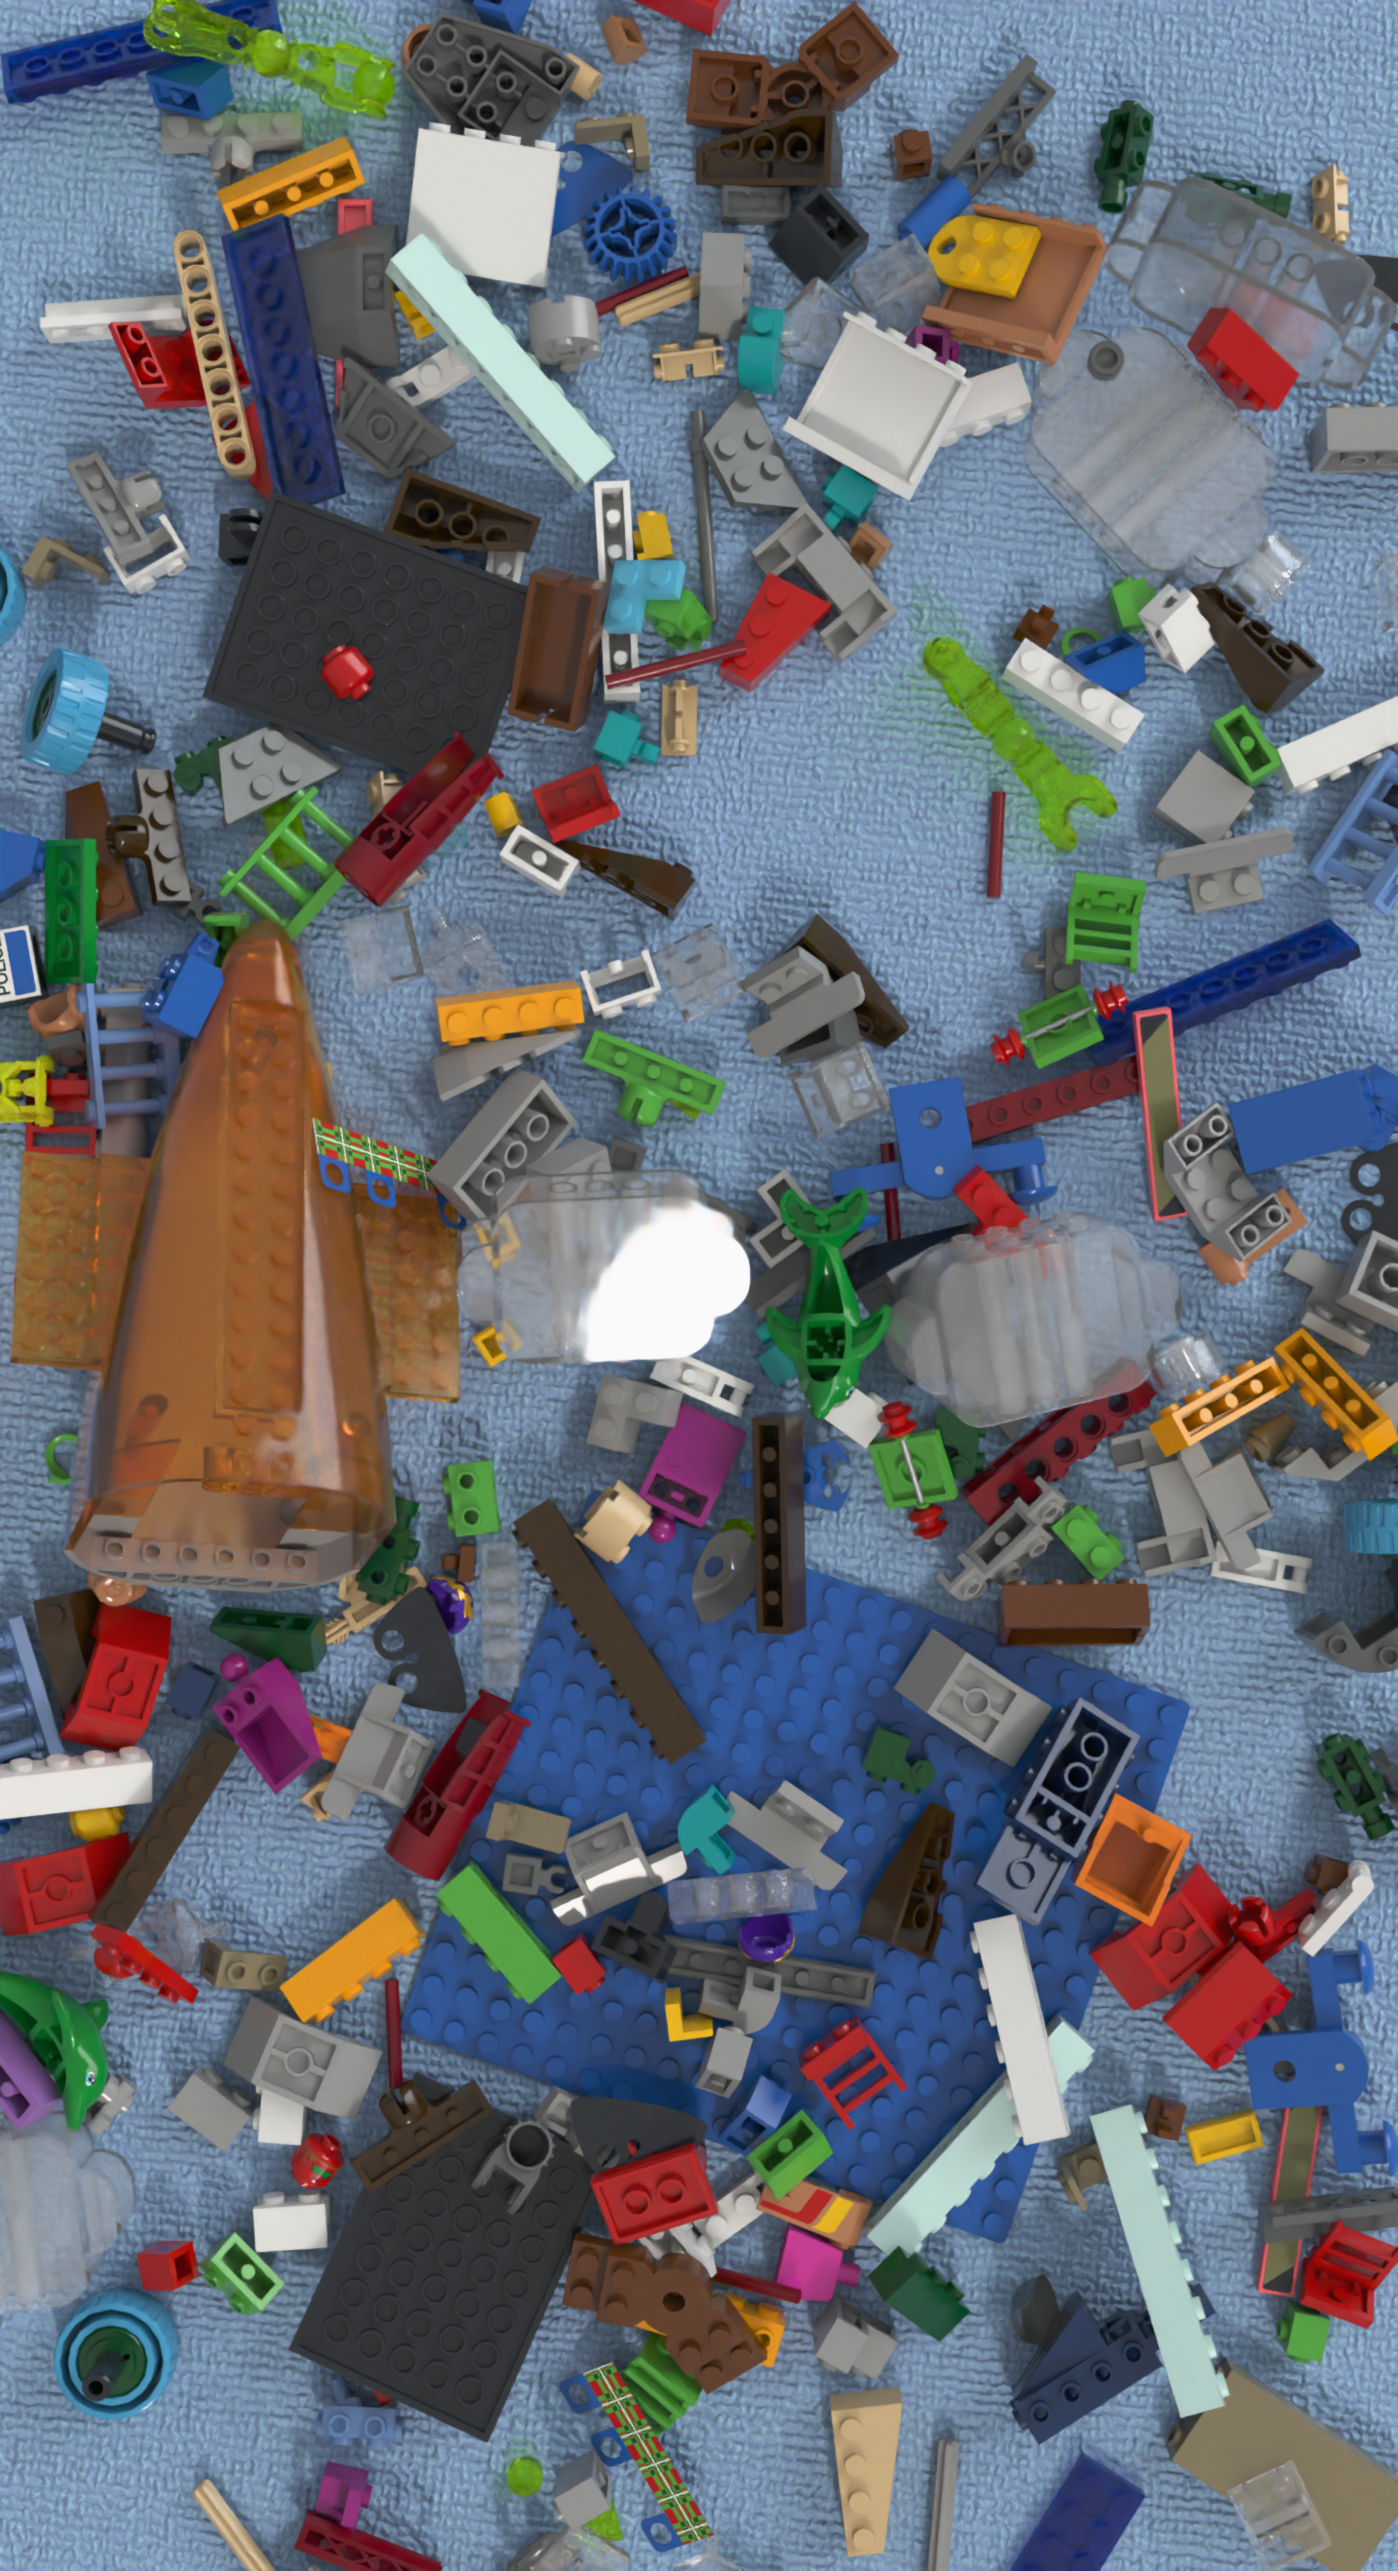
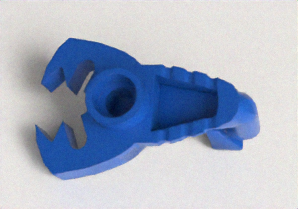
[738,1439,851,1512]

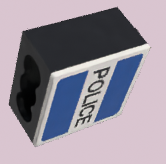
[0,925,49,1009]

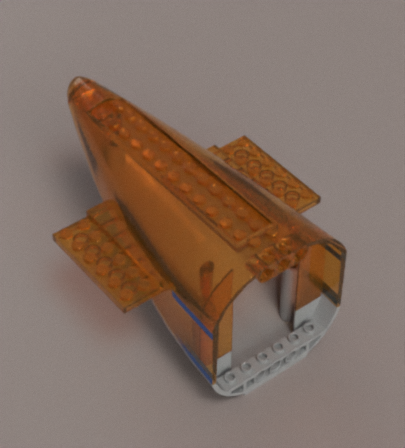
[10,919,461,1593]

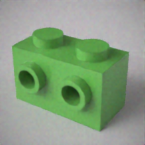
[644,588,713,651]
[1208,704,1281,788]
[442,1459,501,1537]
[1047,1502,1125,1580]
[746,2110,833,2201]
[198,2232,285,2317]

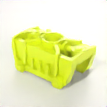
[0,1055,55,1127]

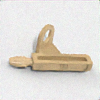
[324,1566,429,1645]

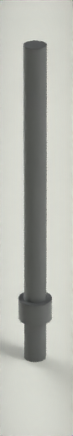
[689,410,719,624]

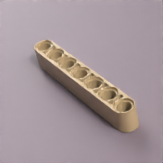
[173,230,256,480]

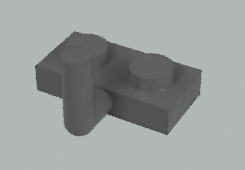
[1020,928,1082,1000]

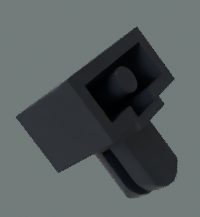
[218,508,263,567]
[590,1892,677,1985]

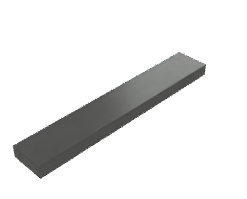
[663,1934,876,2008]

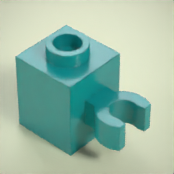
[821,464,878,535]
[593,710,660,770]
[754,1321,797,1388]

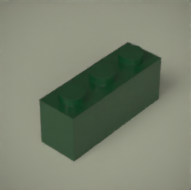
[867,2246,970,2342]

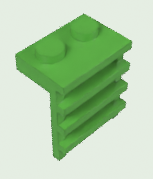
[1064,872,1146,973]
[619,2330,703,2439]

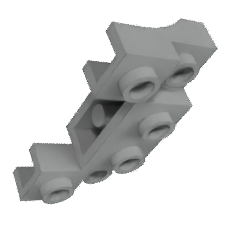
[751,503,897,665]
[1107,1428,1218,1578]
[936,1476,1071,1603]

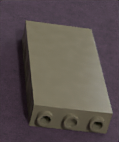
[1166,2357,1398,2571]

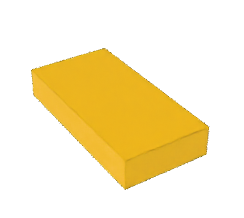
[1184,2108,1264,2165]

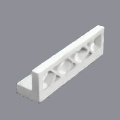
[39,294,189,344]

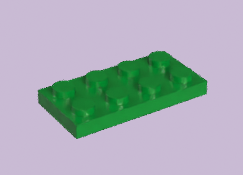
[45,838,98,984]

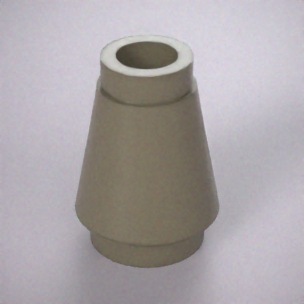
[1243,1412,1297,1463]

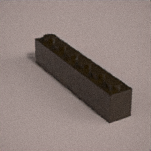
[752,1412,807,1635]
[88,1726,240,1933]

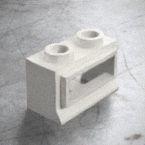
[103,514,191,594]
[580,949,662,1019]

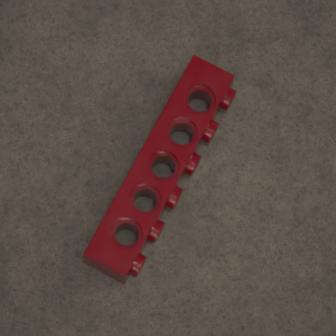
[939,1054,1140,1144]
[958,1355,1157,1528]

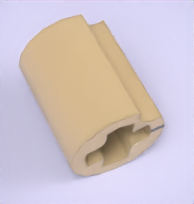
[566,53,602,101]

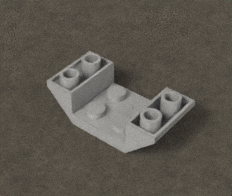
[1163,1102,1292,1262]
[1268,1379,1398,1482]
[893,1628,1053,1768]
[223,1995,383,2120]

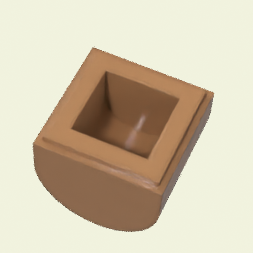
[601,15,647,65]
[848,521,893,572]

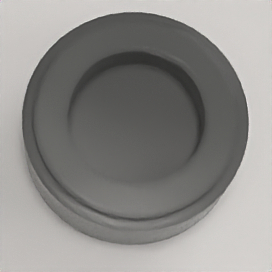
[1087,341,1124,381]

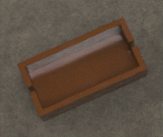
[507,567,611,732]
[995,1579,1151,1647]

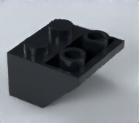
[768,183,869,298]

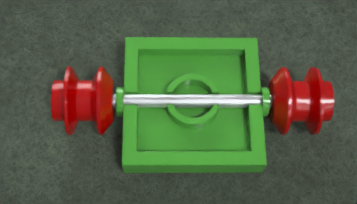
[989,980,1129,1069]
[868,1401,958,1540]

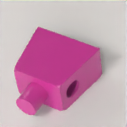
[773,2222,860,2302]

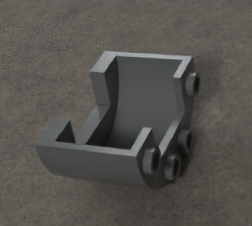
[1293,1567,1398,1673]

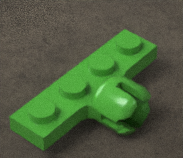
[582,1029,727,1127]

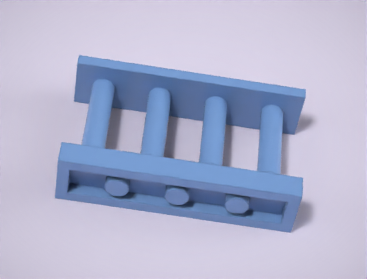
[1307,748,1398,916]
[75,979,181,1129]
[0,1615,64,1762]

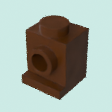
[889,129,933,181]
[1304,1853,1350,1896]

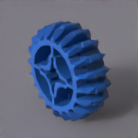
[582,185,677,285]

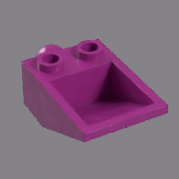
[638,1402,747,1544]
[212,1653,322,1795]

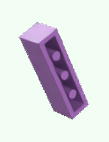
[0,2011,62,2130]

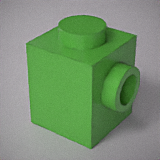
[1106,576,1156,634]
[1276,2299,1330,2364]

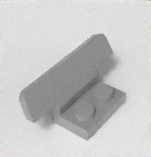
[1154,827,1293,915]
[745,946,865,1057]
[1282,1249,1375,1357]
[1177,1440,1273,1569]
[321,1683,435,1822]
[726,1780,848,1890]
[550,1812,687,1925]

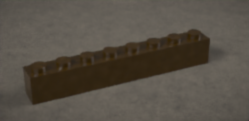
[512,1497,707,1764]

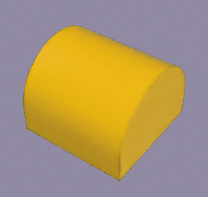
[483,792,525,838]
[471,1318,521,1368]

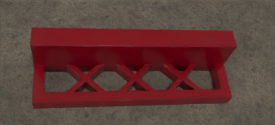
[294,2510,443,2571]

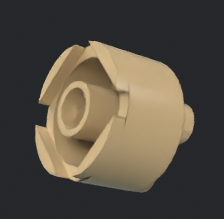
[573,1479,653,1564]

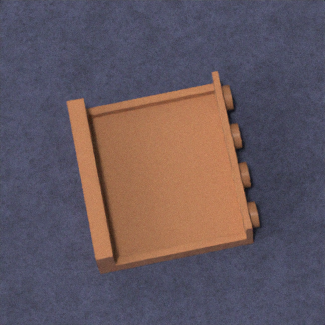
[921,203,1109,365]

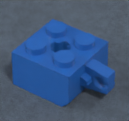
[140,933,225,1039]

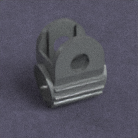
[470,2118,556,2215]

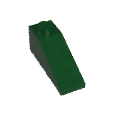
[209,1607,328,1672]

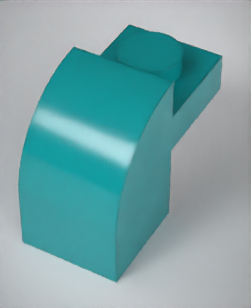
[738,306,786,395]
[678,1784,737,1875]

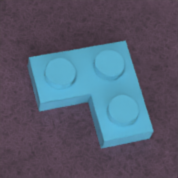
[603,560,686,634]

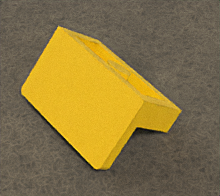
[665,1987,713,2042]

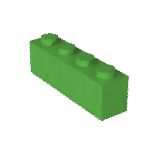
[436,1859,562,2004]

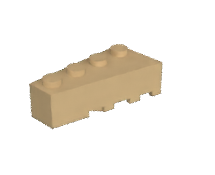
[829,2387,903,2557]

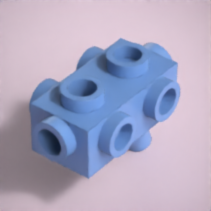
[316,2376,406,2447]

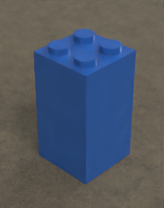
[1228,1069,1387,1174]

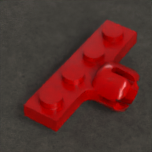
[951,1165,1064,1281]
[1196,1888,1321,1981]
[90,1923,199,2004]

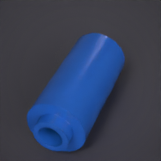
[897,175,972,253]

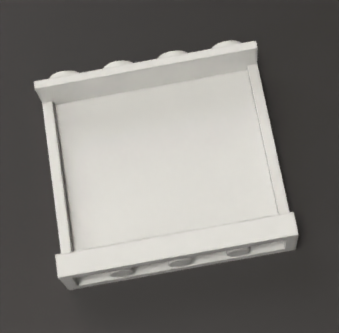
[406,122,564,288]
[783,311,973,501]

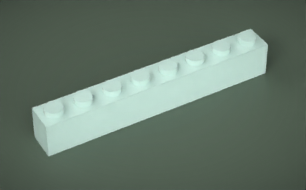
[385,232,615,493]
[865,2013,1095,2256]
[1089,2105,1230,2418]

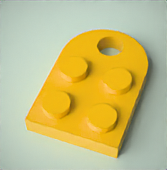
[928,215,1042,299]

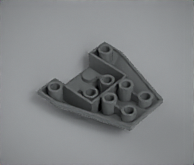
[402,12,580,147]
[259,225,400,368]

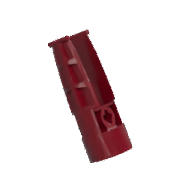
[332,732,504,908]
[383,1689,531,1881]

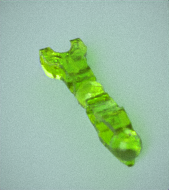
[143,0,396,119]
[921,636,1118,854]

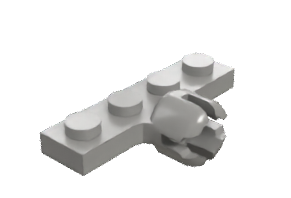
[161,111,304,186]
[66,451,165,565]

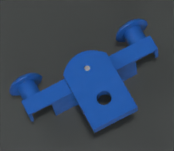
[828,1077,1058,1233]
[1244,1940,1398,2177]

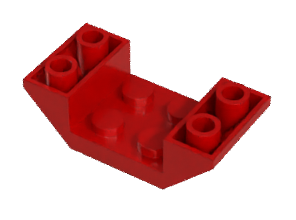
[108,320,251,409]
[59,1602,171,1752]
[0,1831,131,1935]
[1088,1862,1234,2011]

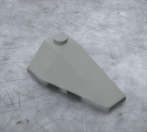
[432,1028,583,1102]

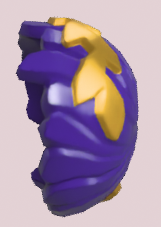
[427,1576,474,1634]
[738,1908,795,1962]

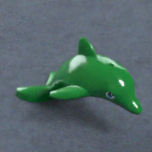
[765,1186,892,1420]
[0,1970,109,2131]

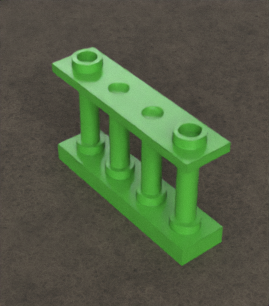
[217,786,356,951]

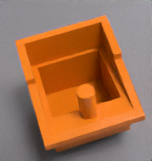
[1070,1793,1192,1927]

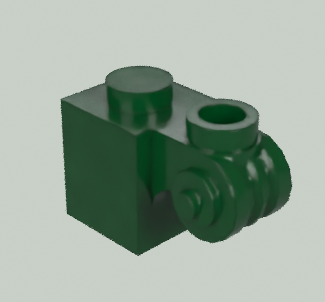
[174,736,236,793]
[935,1403,987,1481]
[860,1723,936,1795]

